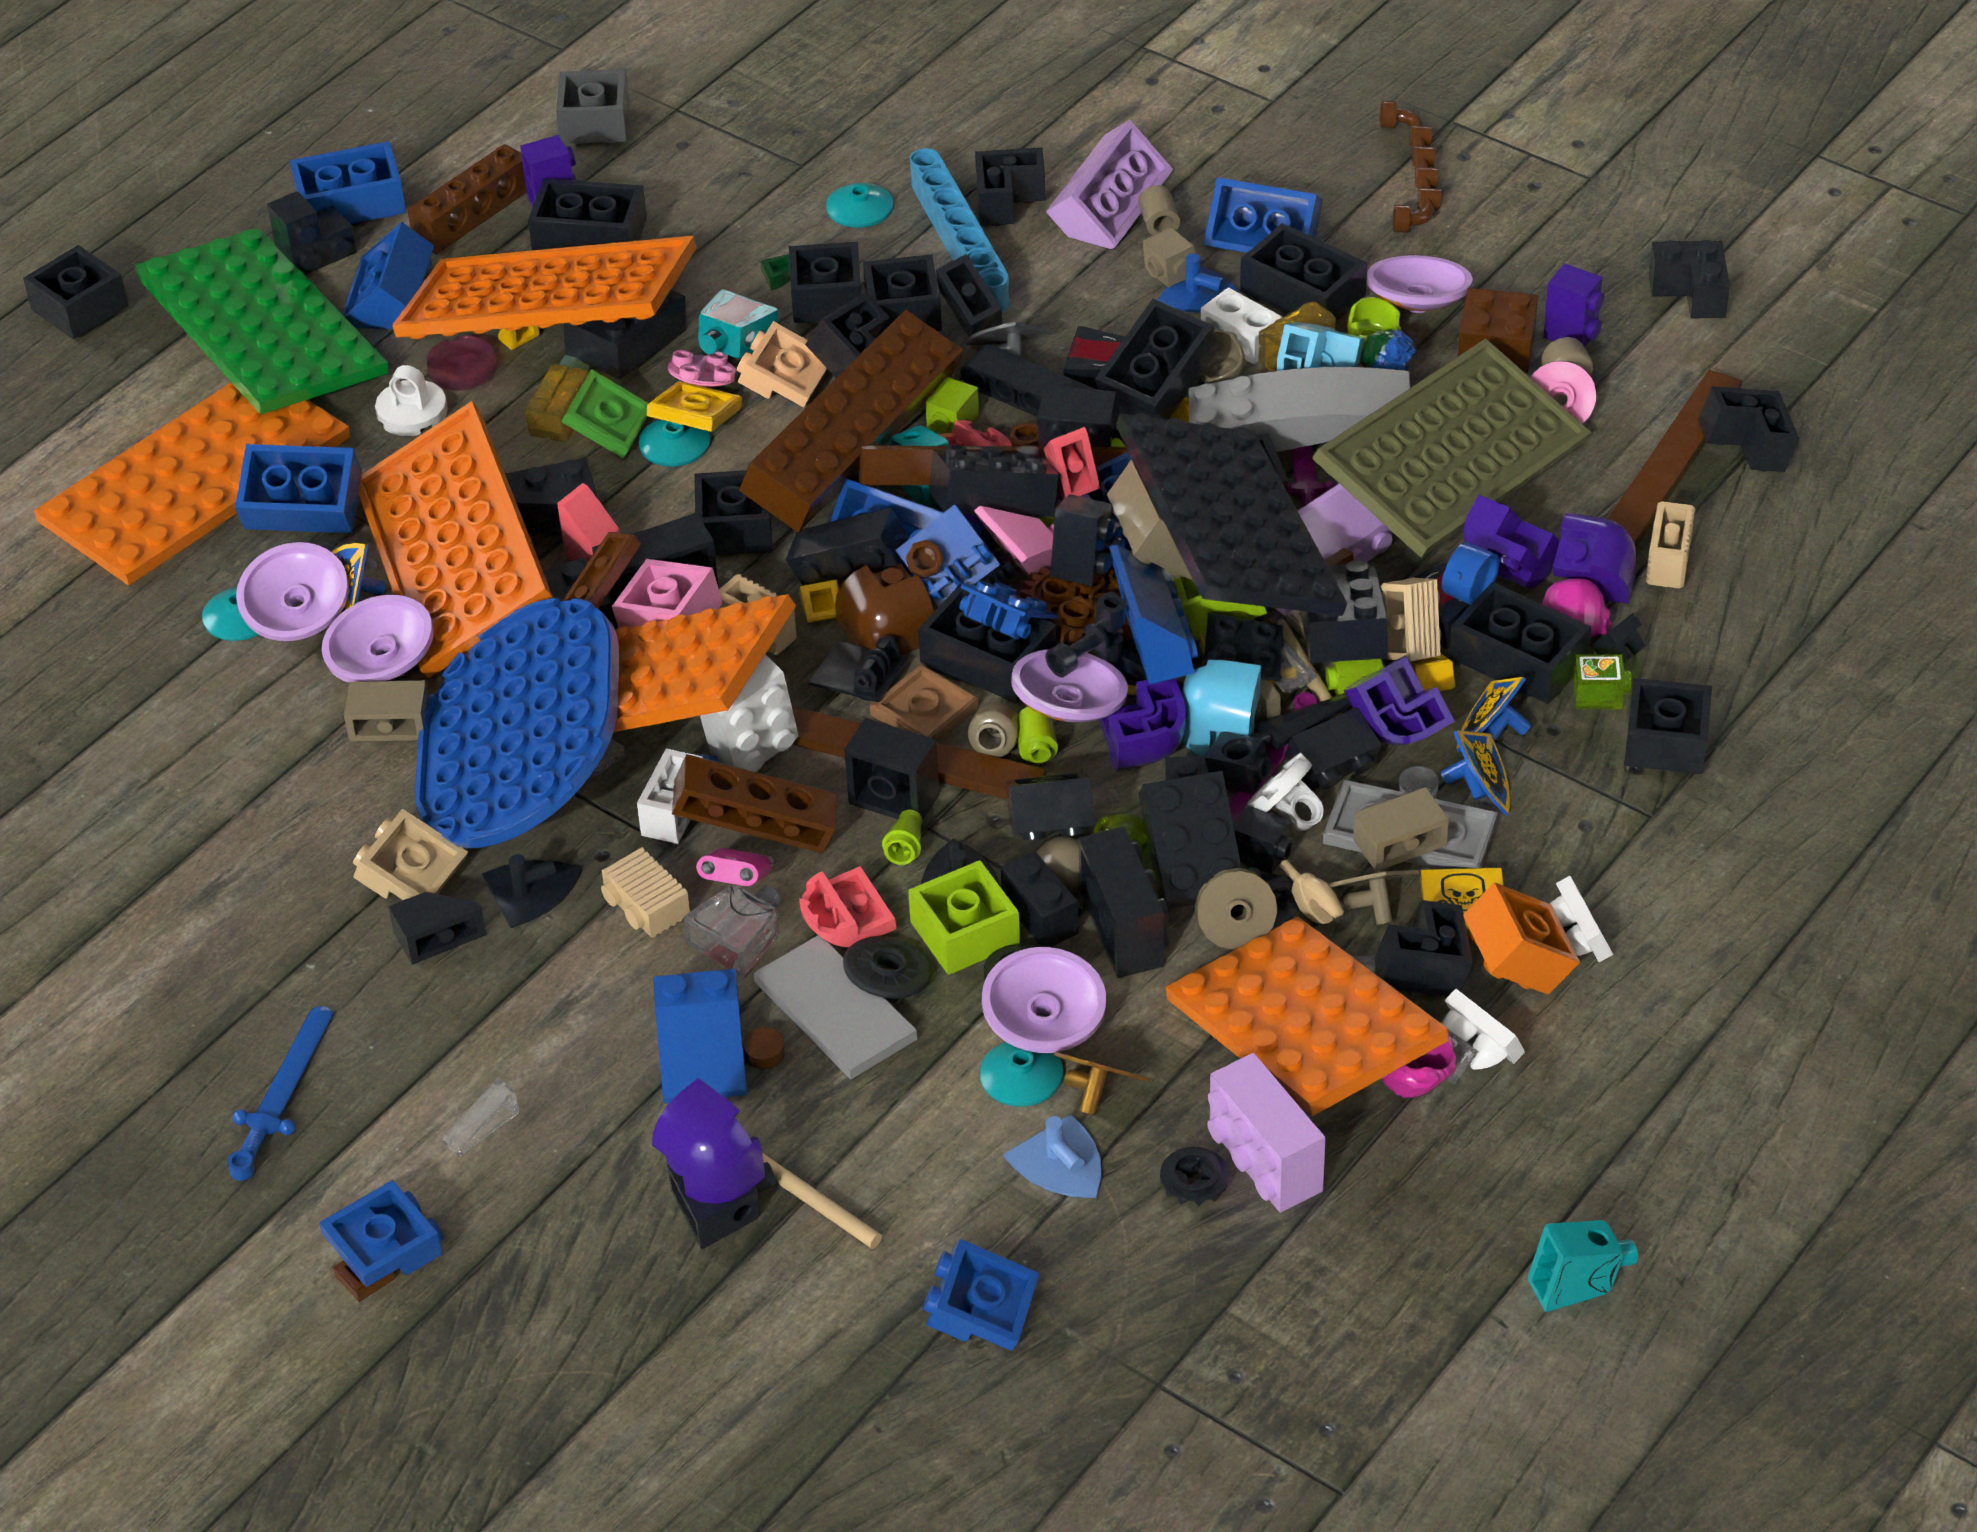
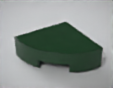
[760,254,790,291]

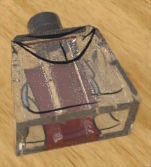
[684,885,782,978]

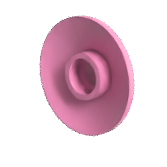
[1530,361,1596,424]

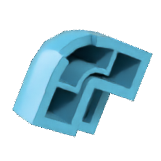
[1277,322,1364,371]
[1181,660,1261,756]

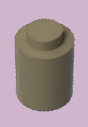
[1138,185,1180,236]

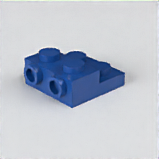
[319,1180,444,1287]
[922,1239,1040,1351]

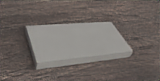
[1323,780,1498,869]
[753,935,917,1080]

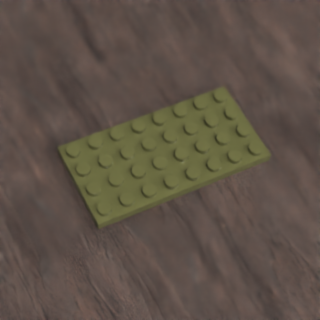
[1312,339,1591,558]

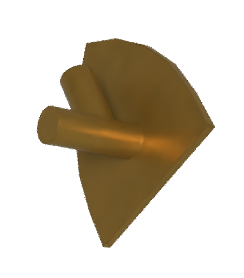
[1053,1052,1150,1115]

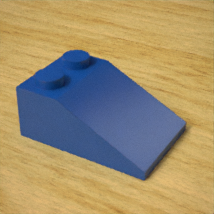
[653,969,747,1103]

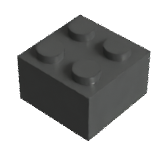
[556,69,629,145]

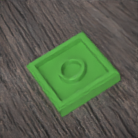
[561,369,648,458]

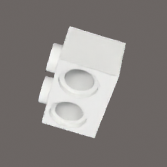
[1201,287,1282,365]
[637,748,703,844]

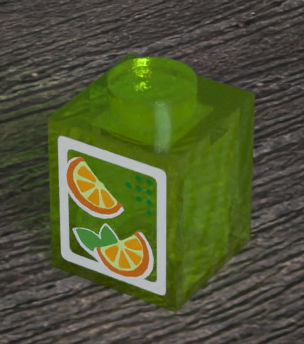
[1573,655,1631,709]

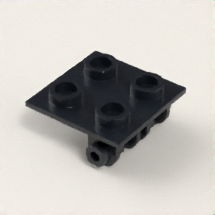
[1203,612,1283,682]
[808,635,908,702]

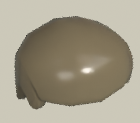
[1199,330,1246,384]
[1037,835,1079,893]

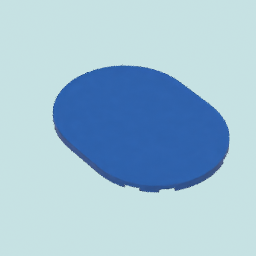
[415,598,619,848]

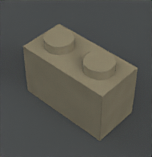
[344,681,429,741]
[1353,787,1449,872]

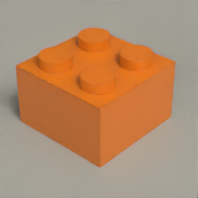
[1463,882,1580,995]

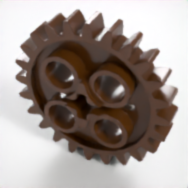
[1020,567,1132,645]

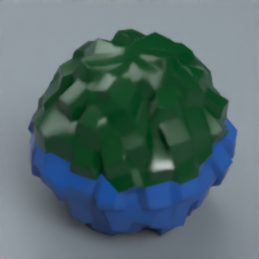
[1360,329,1418,371]

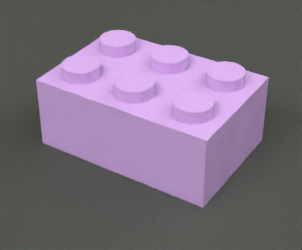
[1207,1053,1325,1213]

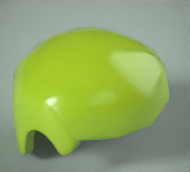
[1347,297,1401,349]

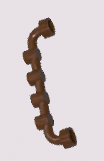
[1379,101,1441,233]

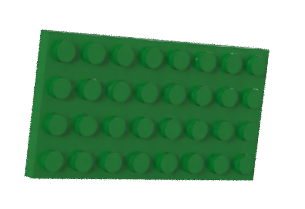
[135,228,388,415]

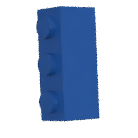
[1203,177,1323,253]
[342,222,434,329]

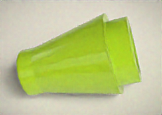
[882,810,923,865]

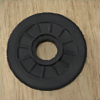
[843,936,932,999]

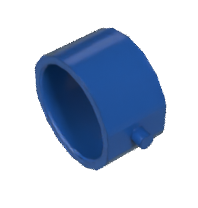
[1442,541,1499,605]

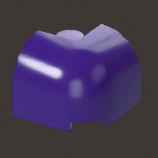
[1464,495,1560,589]
[1553,513,1637,604]
[1344,656,1455,746]
[1099,678,1186,771]
[652,1078,765,1204]

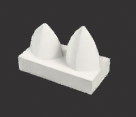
[1549,876,1613,962]
[1441,989,1525,1070]

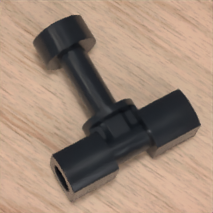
[1045,592,1127,678]

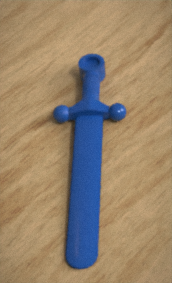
[227,1006,333,1181]

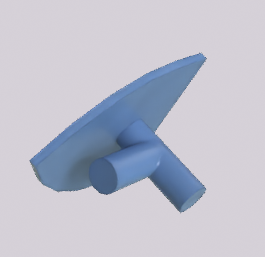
[1003,1114,1101,1198]

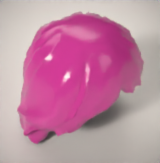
[1542,578,1612,637]
[1382,1034,1456,1098]

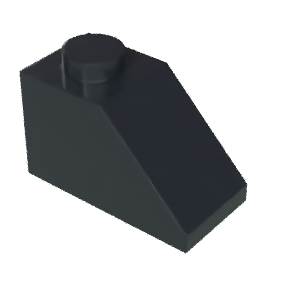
[388,892,486,965]

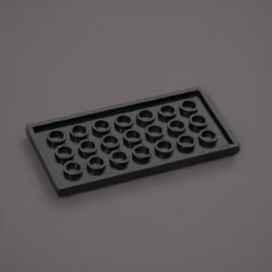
[1116,413,1348,616]

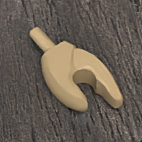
[1280,860,1344,924]

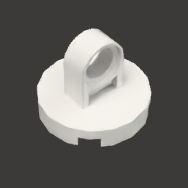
[375,365,448,436]
[1245,753,1324,831]

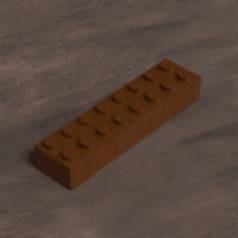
[739,310,963,533]

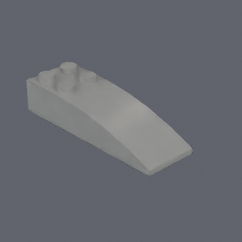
[1189,367,1411,452]

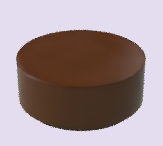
[743,1027,785,1068]

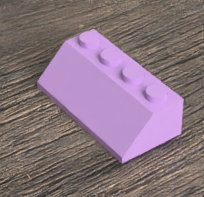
[1046,119,1173,249]
[1275,484,1392,616]

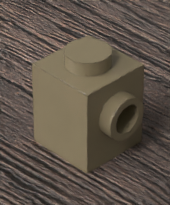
[1142,228,1195,288]

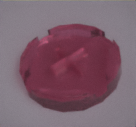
[426,335,497,390]

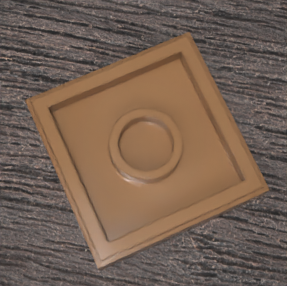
[870,664,978,742]

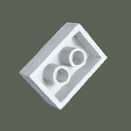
[700,654,799,772]

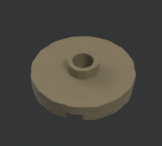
[1195,868,1277,950]

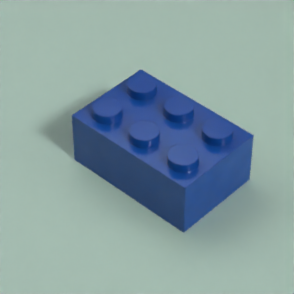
[290,141,406,224]
[235,444,362,533]

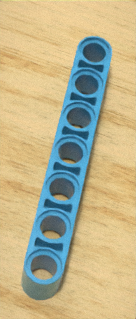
[910,148,1010,312]

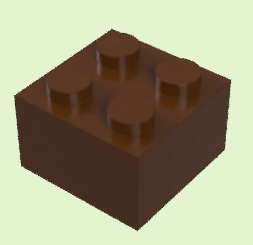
[1458,288,1538,373]

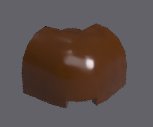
[835,563,934,655]

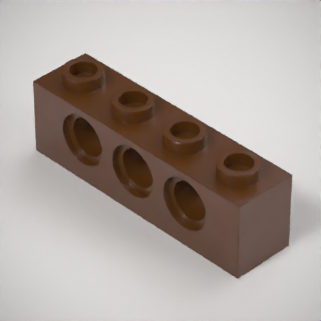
[407,144,527,255]
[672,754,837,854]

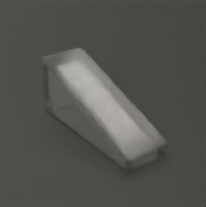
[441,1077,519,1157]

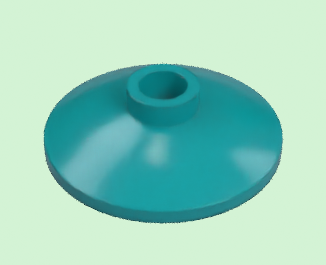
[826,183,894,228]
[639,419,711,467]
[202,587,259,641]
[980,1042,1063,1107]

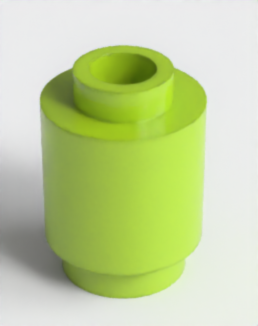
[1017,707,1058,763]

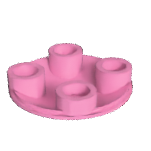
[668,350,738,387]

